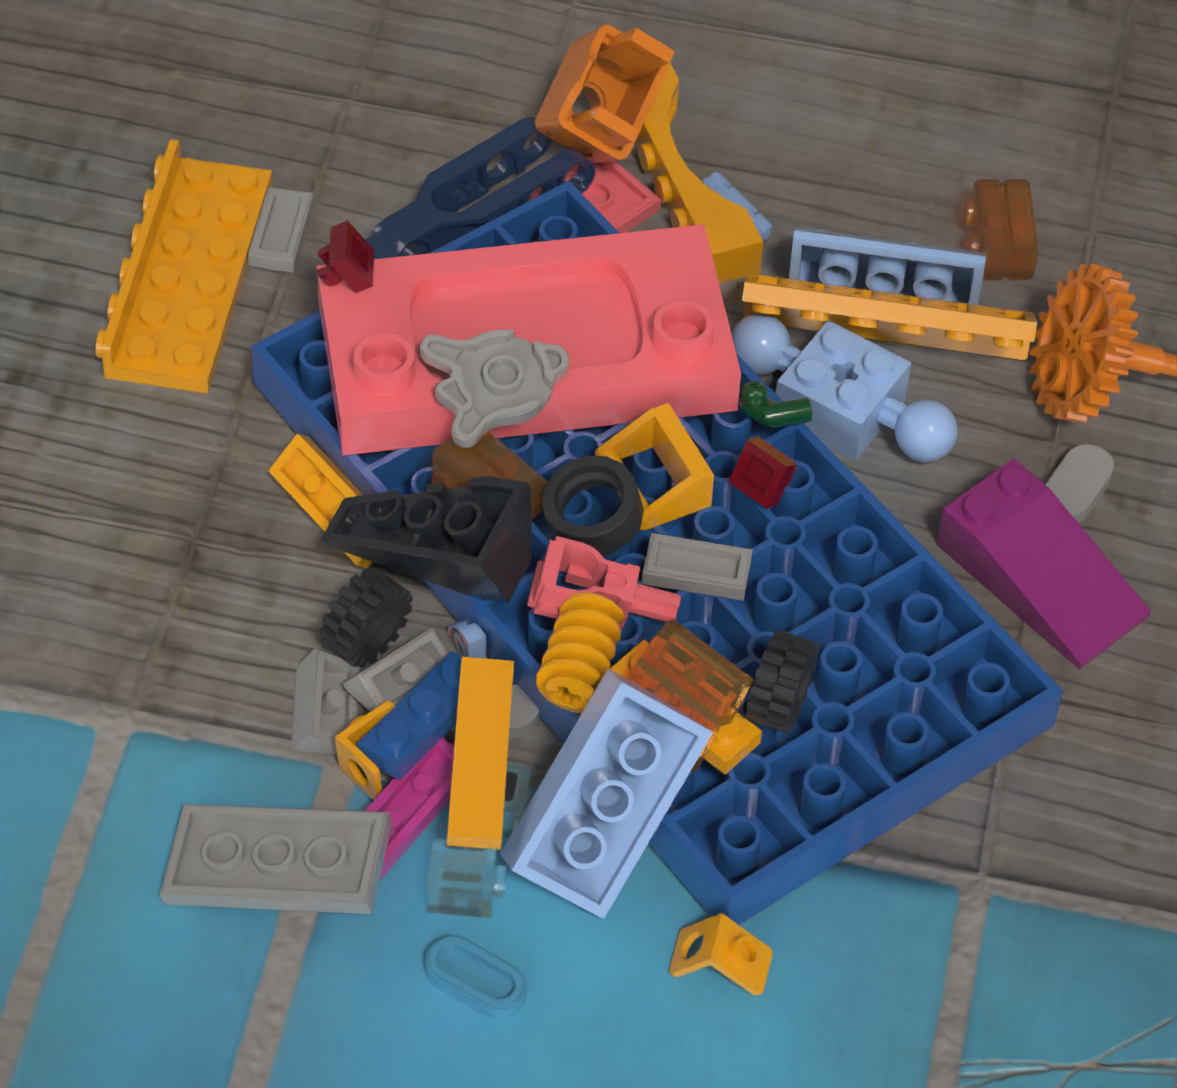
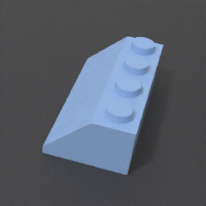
[789,227,986,305]
[500,668,713,919]

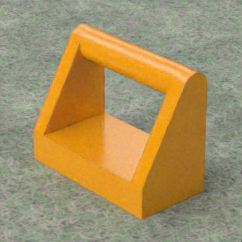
[595,403,714,530]

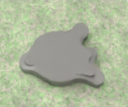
[420,329,569,448]

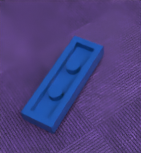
[357,651,463,780]

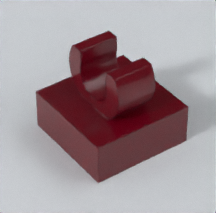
[317,220,374,293]
[728,436,797,509]

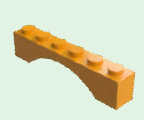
[635,63,764,284]

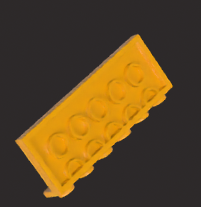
[95,139,273,394]
[742,273,1037,360]

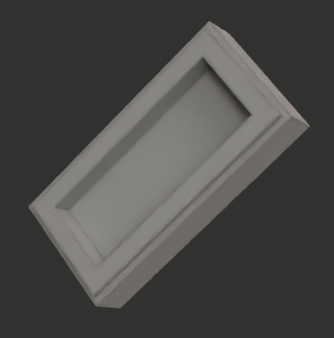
[248,187,314,273]
[642,533,753,601]

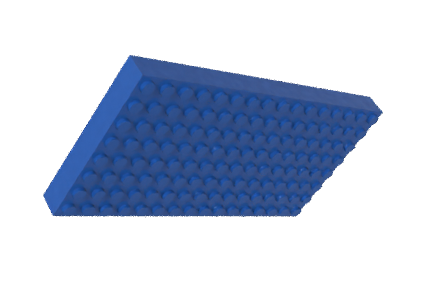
[251,181,1063,925]

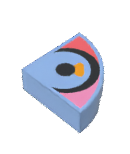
[447,620,486,659]

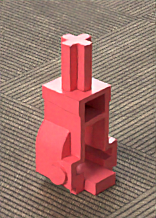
[527,536,681,628]

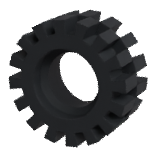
[320,567,413,668]
[746,629,820,734]

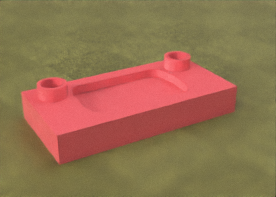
[317,224,741,456]

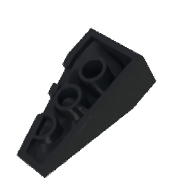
[321,476,531,603]

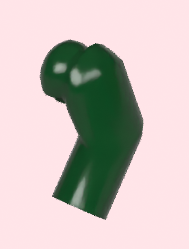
[739,381,812,428]

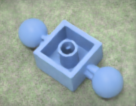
[731,314,958,462]

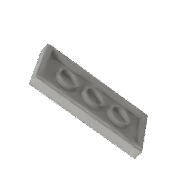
[160,804,392,914]

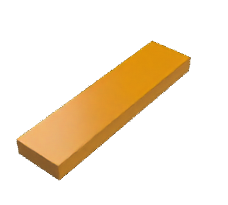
[446,657,514,850]

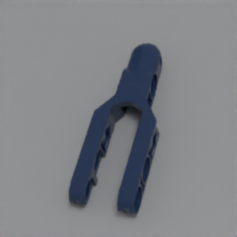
[365,117,595,259]

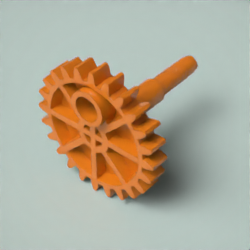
[1029,263,1177,423]

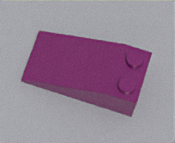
[936,458,1151,670]

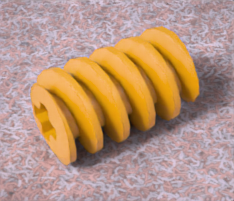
[536,592,625,713]

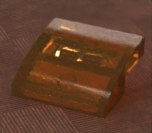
[627,619,754,773]

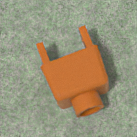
[535,25,675,164]

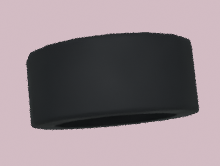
[541,455,644,556]

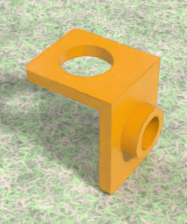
[335,700,396,801]
[669,913,773,996]

